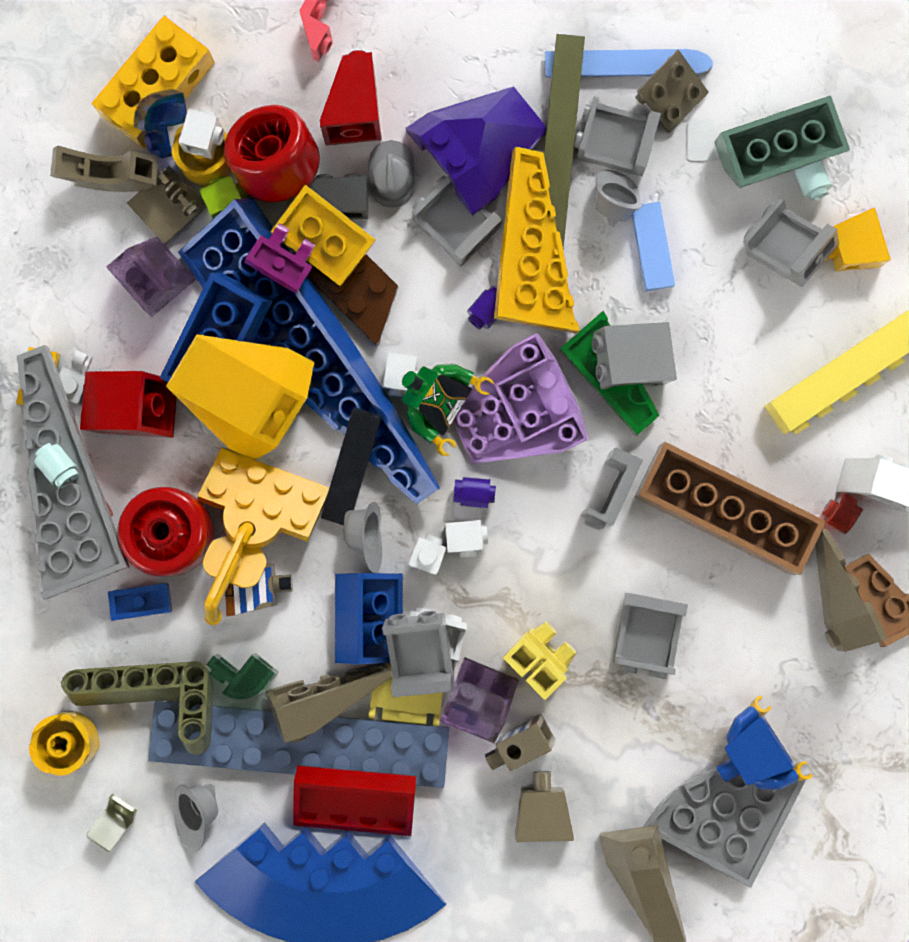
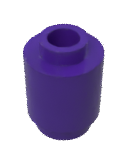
[467,286,497,330]
[453,477,496,508]

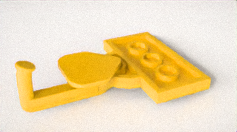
[198,447,330,625]

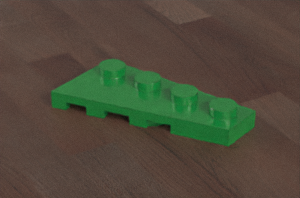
[560,310,660,436]

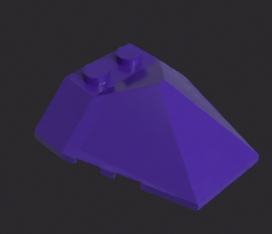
[405,86,547,216]

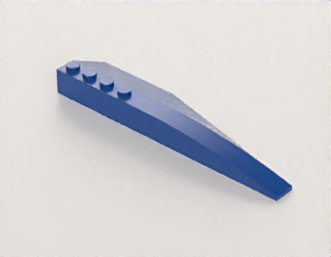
[178,198,440,505]

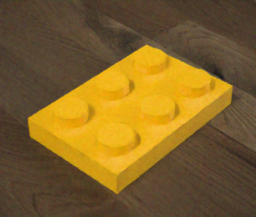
[270,185,376,286]

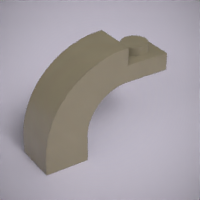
[50,145,159,192]

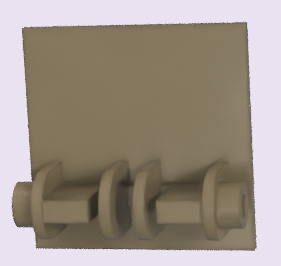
[635,49,709,133]
[127,165,207,245]

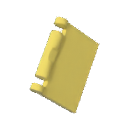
[369,663,443,727]

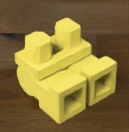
[503,621,576,700]

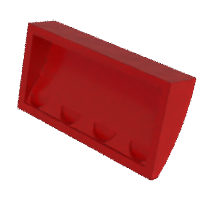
[293,765,417,836]

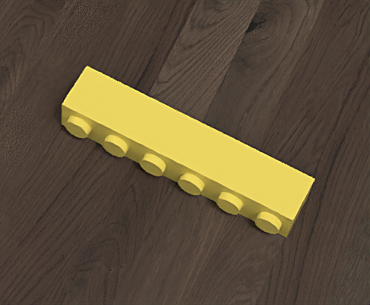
[764,310,909,435]

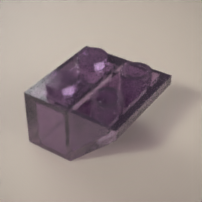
[106,236,195,317]
[439,657,519,744]

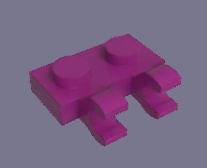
[245,223,315,294]

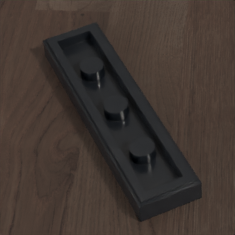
[321,407,383,526]

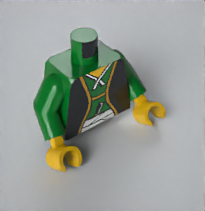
[402,363,494,456]

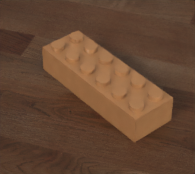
[634,442,826,575]

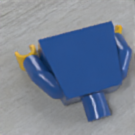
[716,696,812,790]

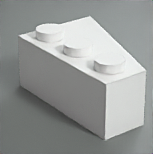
[836,455,909,513]

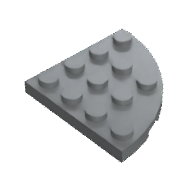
[643,768,806,888]

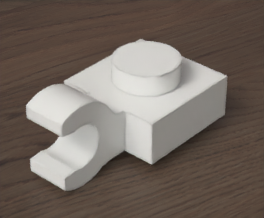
[59,351,93,405]

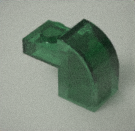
[206,653,279,699]

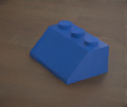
[335,573,403,664]

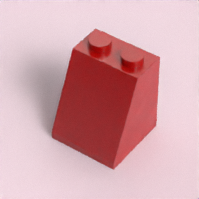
[319,50,382,146]
[80,371,177,438]

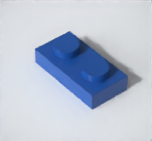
[108,583,172,621]

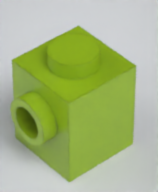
[199,175,248,219]

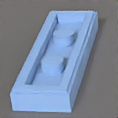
[632,202,675,292]

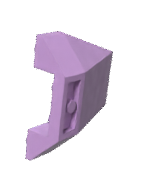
[452,333,589,464]

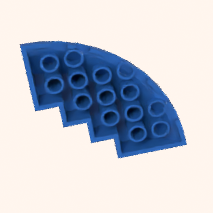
[194,822,446,942]

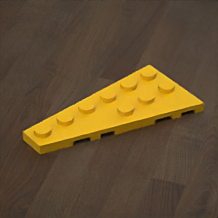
[494,147,580,334]

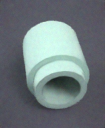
[794,160,832,201]
[34,443,79,489]

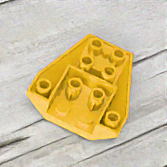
[166,334,314,460]

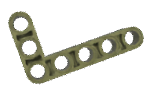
[61,661,213,755]

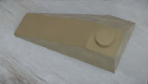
[815,528,888,652]
[265,663,393,743]
[599,825,687,942]

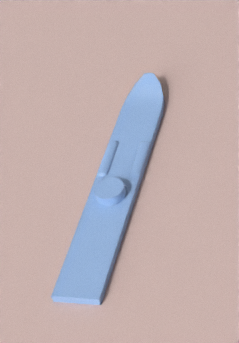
[545,49,713,77]

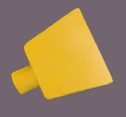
[825,208,891,272]

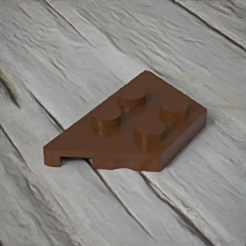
[306,254,399,346]

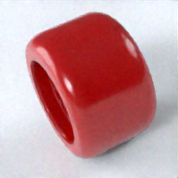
[224,105,320,203]
[117,487,214,577]

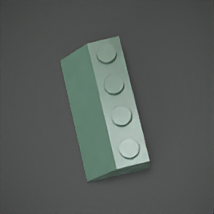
[714,95,850,188]

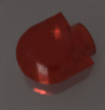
[822,492,863,535]

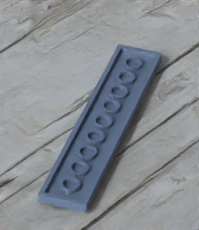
[148,701,450,788]

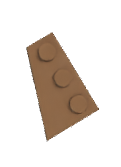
[843,554,909,647]

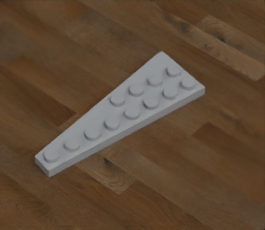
[17,345,130,599]

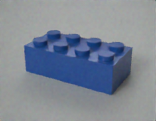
[160,273,273,382]

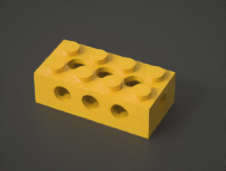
[91,15,215,149]

